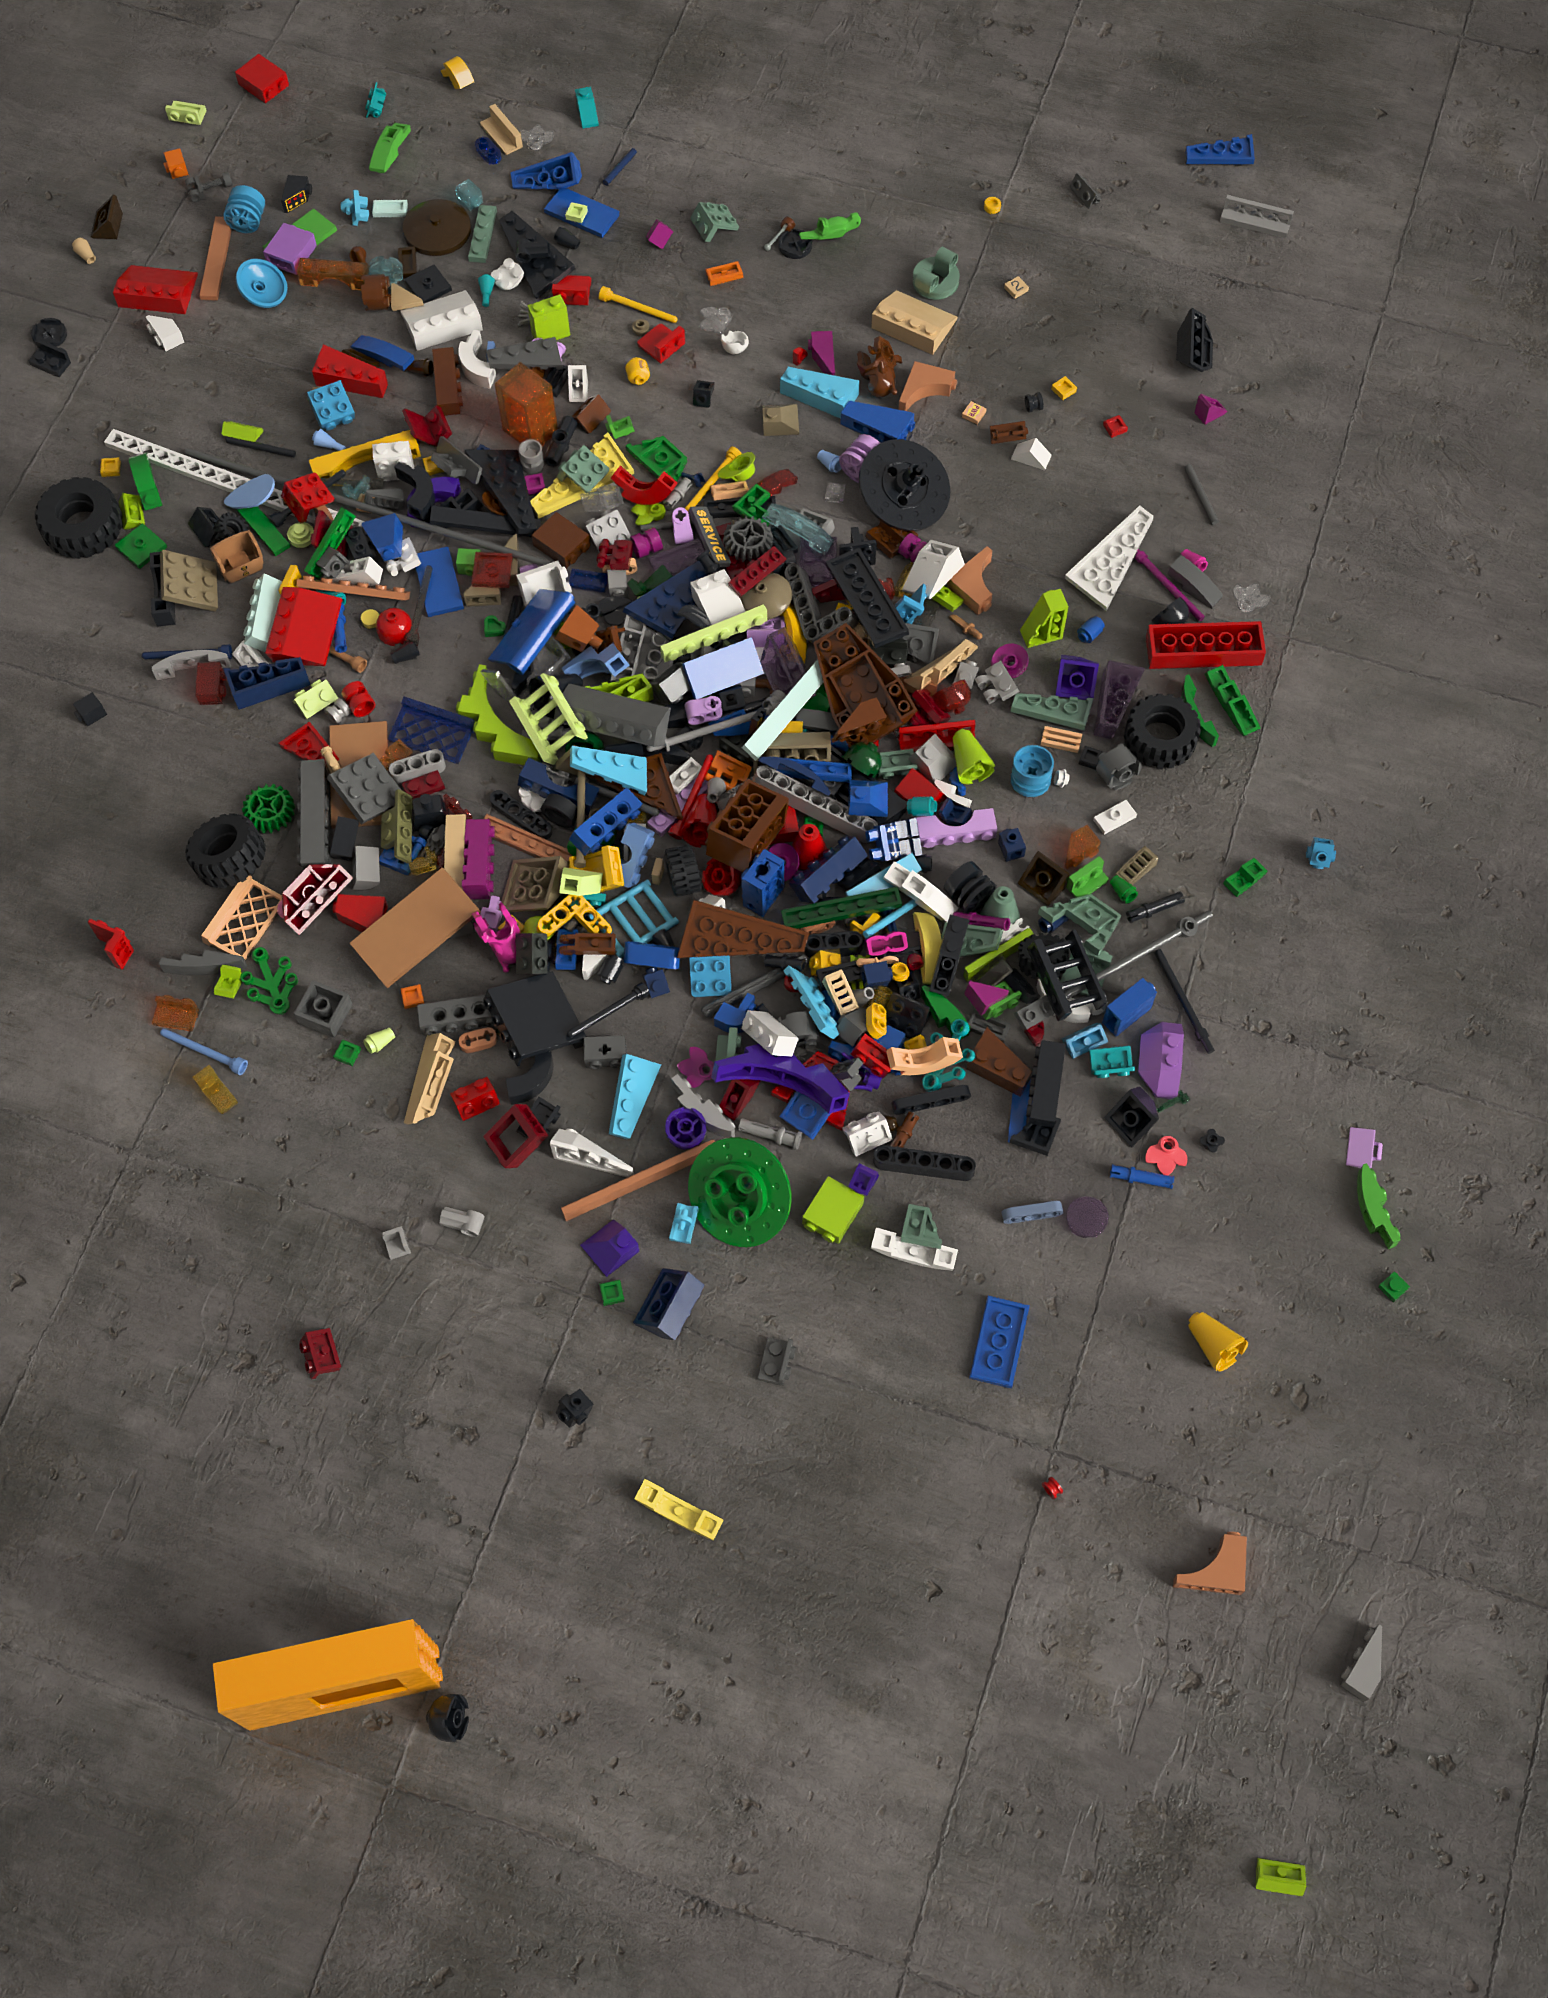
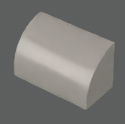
[352,846,380,890]

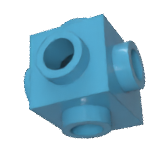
[1306,837,1336,869]

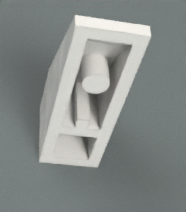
[324,557,383,586]

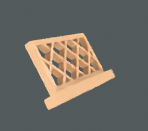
[201,875,282,960]

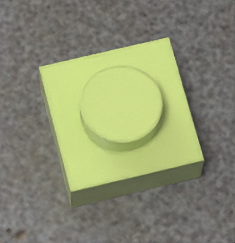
[565,202,588,223]

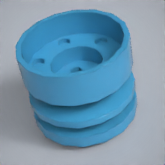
[223,185,265,233]
[1011,745,1054,797]

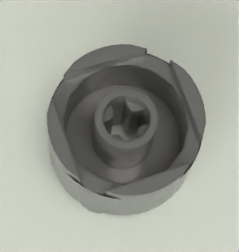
[1096,744,1142,790]
[777,1011,821,1051]

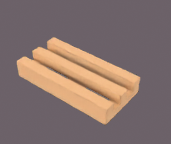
[710,481,749,501]
[1041,726,1082,753]

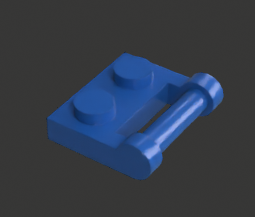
[379,836,427,875]

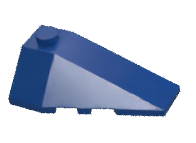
[510,152,582,189]

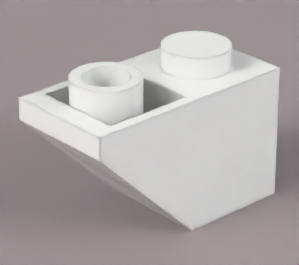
[146,315,184,351]

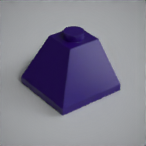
[1055,655,1099,700]
[580,1219,640,1277]

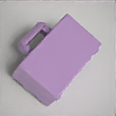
[1346,1127,1383,1168]

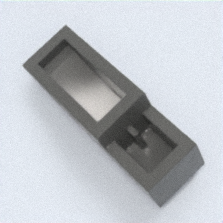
[1168,555,1223,609]

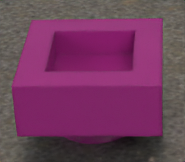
[524,473,545,495]

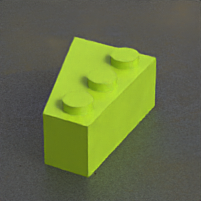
[1020,589,1069,648]
[585,674,654,702]

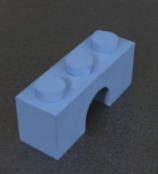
[621,823,655,888]

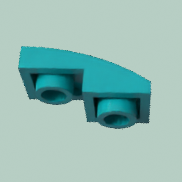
[568,893,606,909]

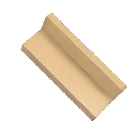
[480,104,523,155]

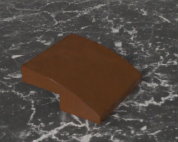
[865,521,918,559]

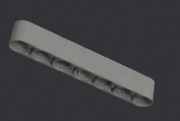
[752,765,878,843]

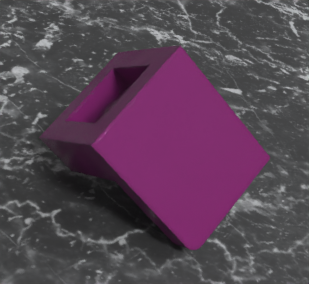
[646,219,673,249]

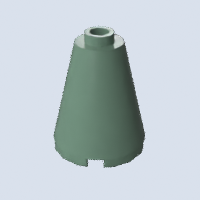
[980,886,1020,924]

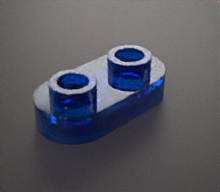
[475,137,502,164]

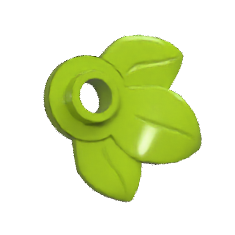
[631,503,666,525]

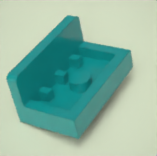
[1089,1045,1135,1078]

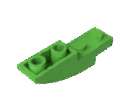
[369,123,411,173]
[1357,1163,1401,1249]

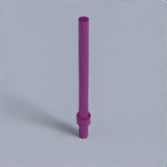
[1135,549,1205,622]

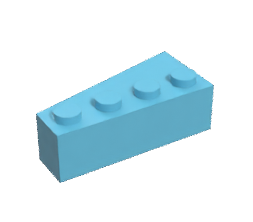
[780,367,859,419]

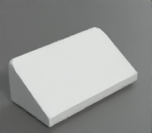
[232,640,269,667]
[669,757,702,794]

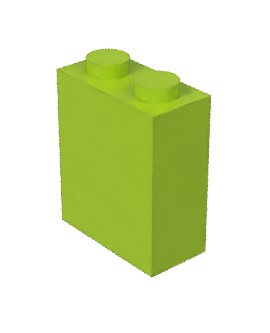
[527,294,570,340]
[802,1176,864,1244]

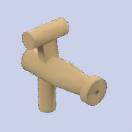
[320,746,341,787]

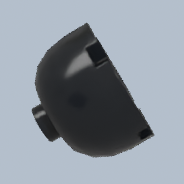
[1151,597,1190,624]
[426,1694,469,1742]

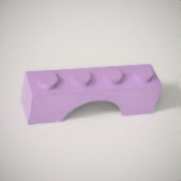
[917,808,997,848]

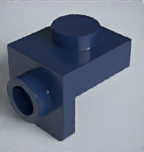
[939,798,973,826]
[642,967,670,998]

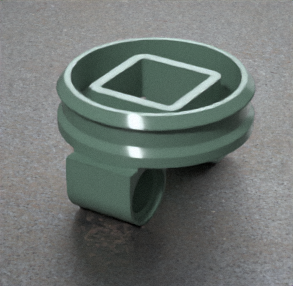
[913,246,960,300]

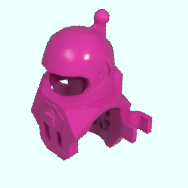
[472,902,520,973]

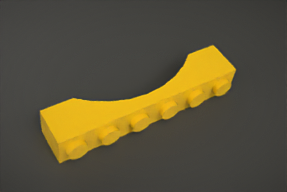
[309,430,421,482]

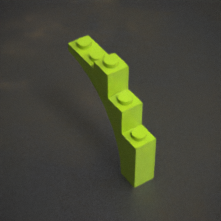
[456,664,542,765]

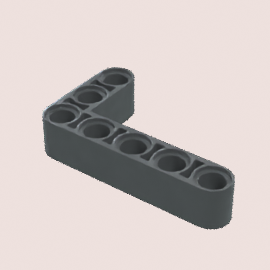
[785,563,859,644]

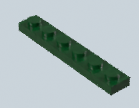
[781,887,902,929]

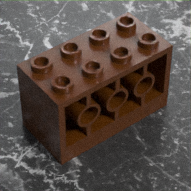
[705,779,789,872]

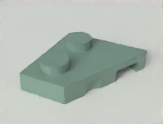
[901,1204,942,1249]

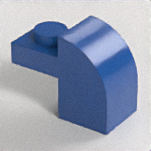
[714,993,756,1033]

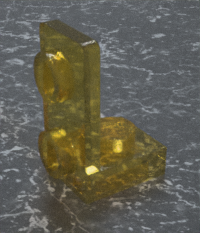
[193,1065,238,1114]

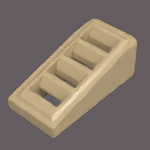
[822,969,859,1016]

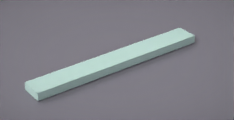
[741,659,823,761]

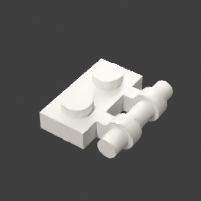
[384,537,421,576]

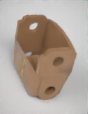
[210,530,264,583]

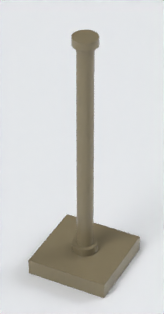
[555,745,591,868]

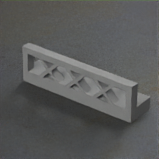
[1220,195,1294,238]

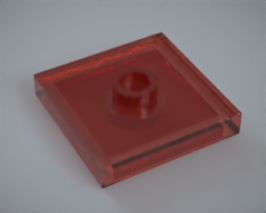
[471,552,513,588]

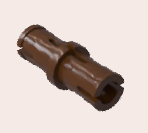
[890,1112,919,1148]

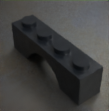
[150,551,176,627]

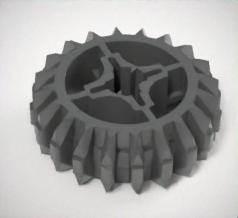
[723,516,773,562]

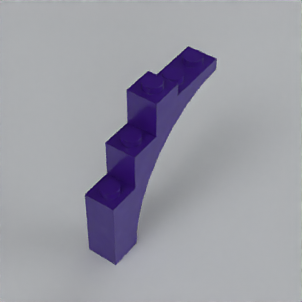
[711,1044,850,1114]

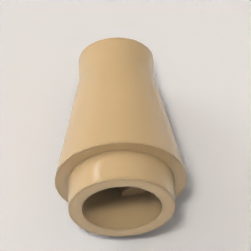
[72,238,96,264]

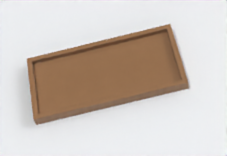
[330,721,389,829]
[350,867,481,988]

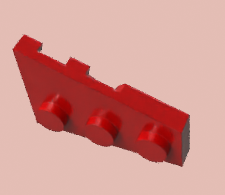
[278,722,339,768]

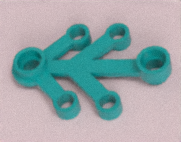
[922,1019,975,1092]

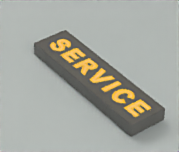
[689,507,731,567]

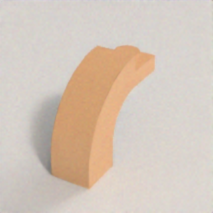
[886,1037,963,1075]

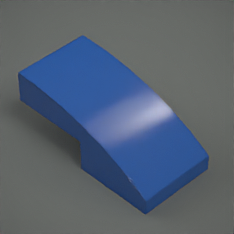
[555,929,578,970]

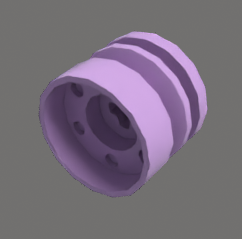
[839,434,880,483]

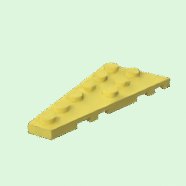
[530,432,634,519]

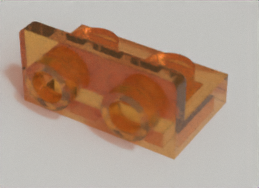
[152,995,199,1032]

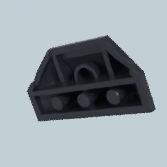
[1176,308,1213,372]

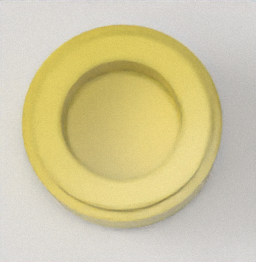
[361,609,379,629]

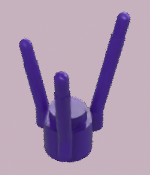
[841,1052,882,1092]

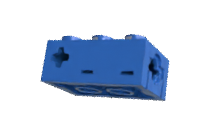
[741,849,784,917]

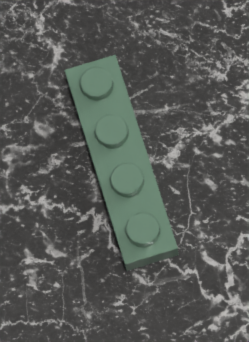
[468,205,497,263]

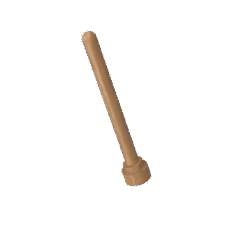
[329,646,367,673]

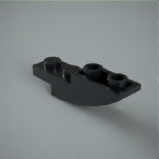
[929,914,969,997]

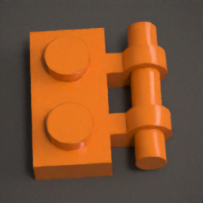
[704,750,752,792]

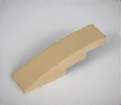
[444,814,467,890]

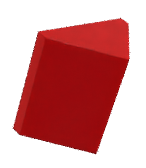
[894,768,947,805]

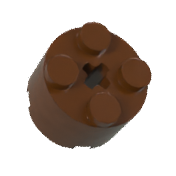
[361,274,391,311]

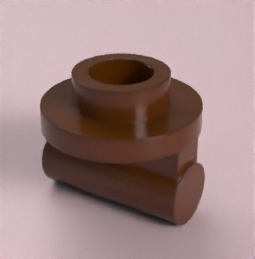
[349,246,367,267]

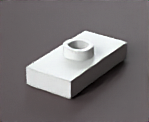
[1093,800,1137,835]

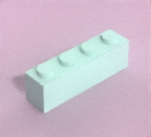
[243,574,282,652]

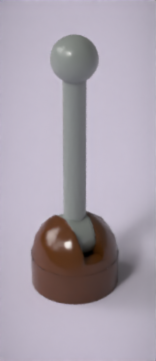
[764,216,796,251]

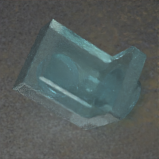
[341,474,370,500]

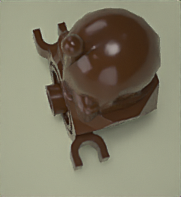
[857,336,902,398]

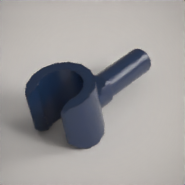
[681,472,706,487]

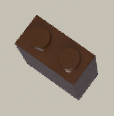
[532,512,590,569]

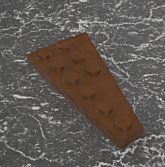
[677,900,810,958]

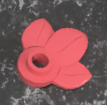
[1145,1136,1187,1175]

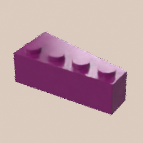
[462,819,495,900]

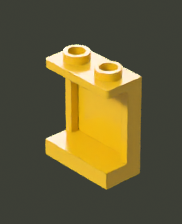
[569,846,624,893]

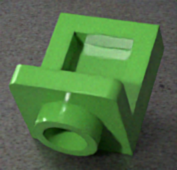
[605,415,635,439]

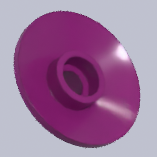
[991,643,1029,679]
[768,843,799,882]

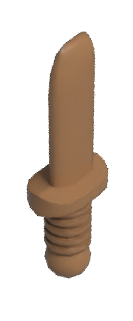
[949,614,982,640]

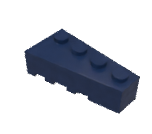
[224,657,311,710]
[789,835,868,904]

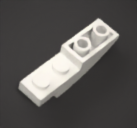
[883,861,958,923]

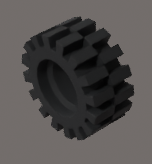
[213,512,249,542]

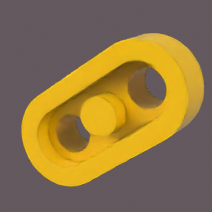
[866,1003,886,1039]

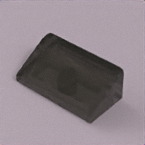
[971,953,1013,986]

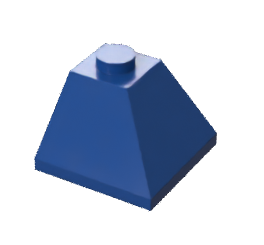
[848,780,888,817]

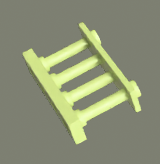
[509,673,588,765]

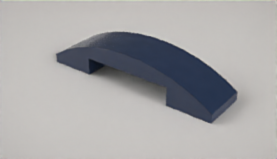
[758,757,831,796]

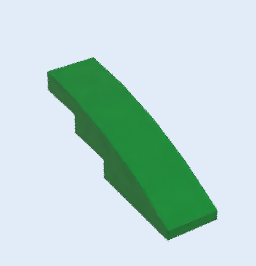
[1205,665,1261,736]

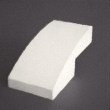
[934,779,972,808]

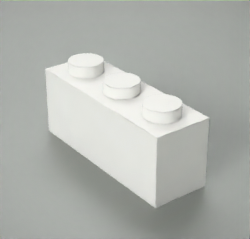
[741,1010,798,1056]

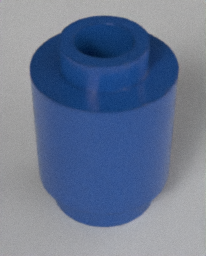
[1077,616,1105,643]

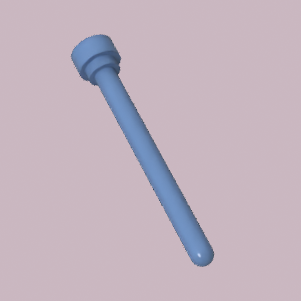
[160,1029,248,1075]

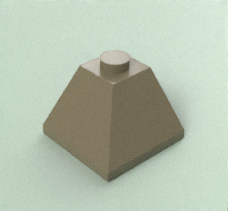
[762,404,799,436]

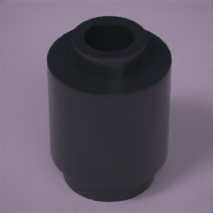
[597,955,624,985]

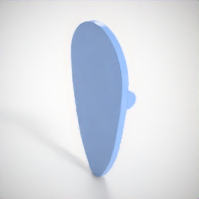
[224,474,275,509]

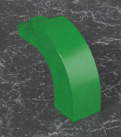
[128,453,163,511]

